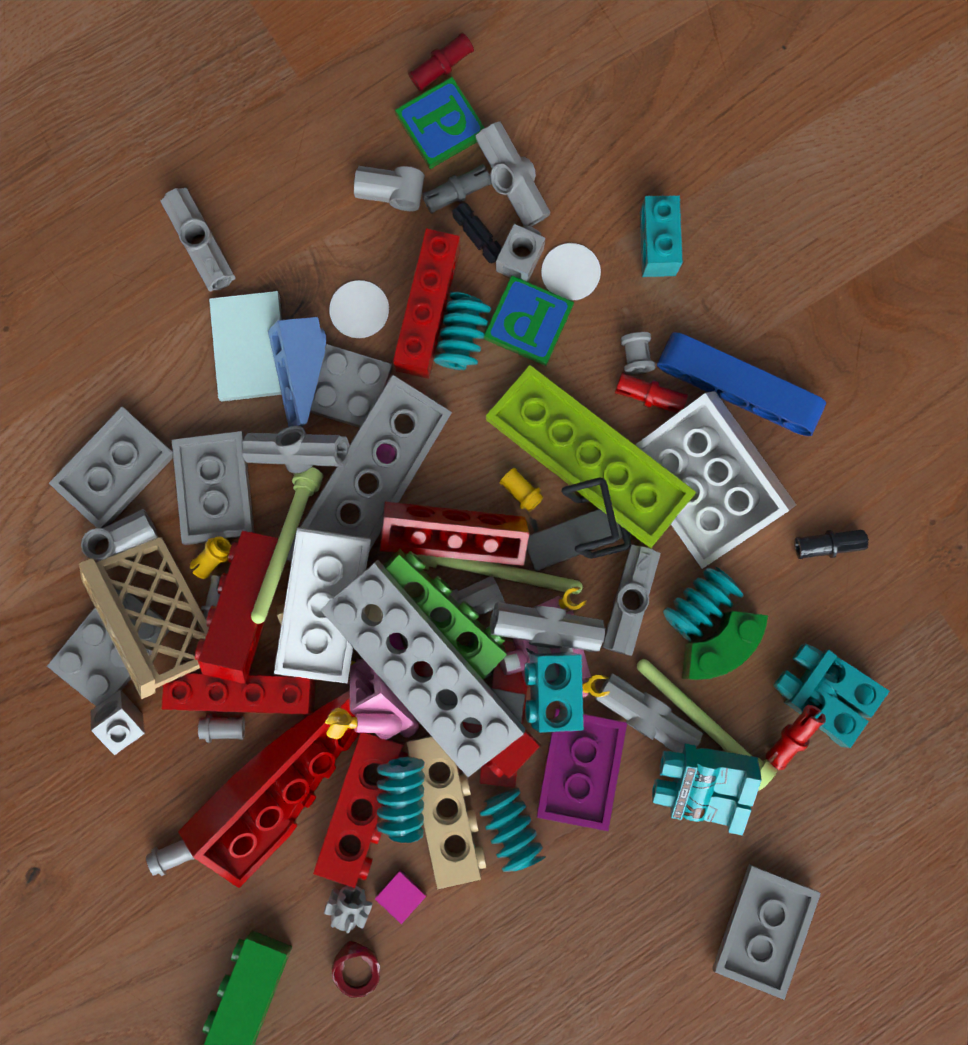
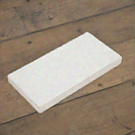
[274,527,371,683]

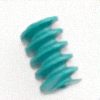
[433,292,491,370]
[663,567,744,642]
[377,757,425,843]
[480,788,546,872]

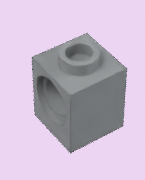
[496,224,545,282]
[90,689,145,755]

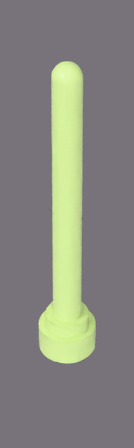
[251,467,323,624]
[417,555,583,594]
[637,659,778,791]

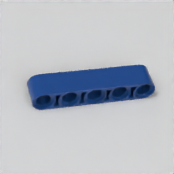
[657,332,826,436]

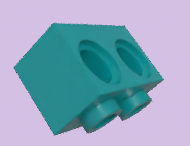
[640,195,683,277]
[524,652,584,733]

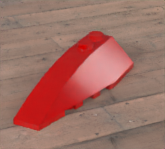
[178,690,360,888]

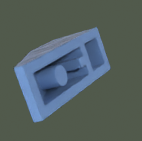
[268,317,326,427]

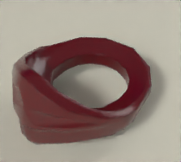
[332,941,380,998]

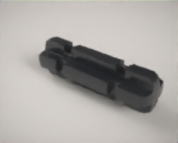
[452,202,502,264]

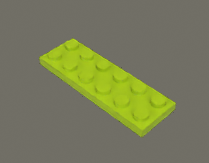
[486,365,696,549]

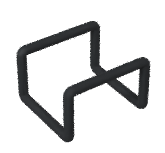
[561,477,631,559]

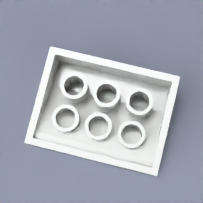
[636,391,796,569]

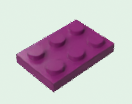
[536,709,627,831]

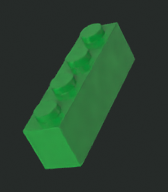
[202,930,293,1045]

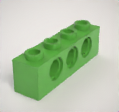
[384,549,507,679]

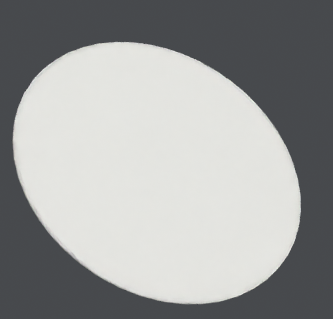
[541,243,601,300]
[329,280,389,338]

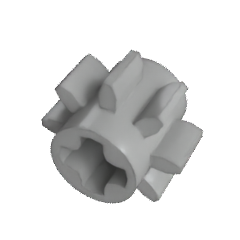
[324,885,373,933]

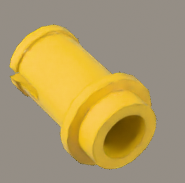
[499,467,544,512]
[190,536,231,579]

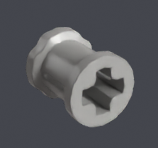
[620,332,655,375]

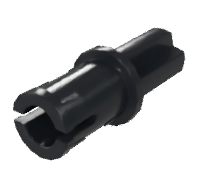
[795,530,869,559]

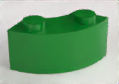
[682,611,768,680]

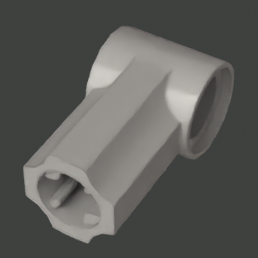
[354,166,425,211]
[81,509,158,562]

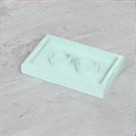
[209,291,282,402]

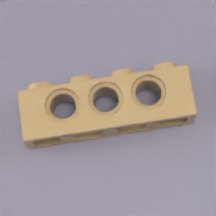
[407,736,487,890]

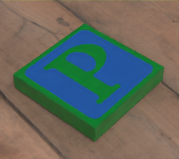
[395,77,485,169]
[484,276,574,366]

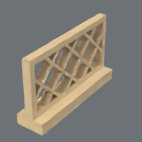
[79,537,209,699]

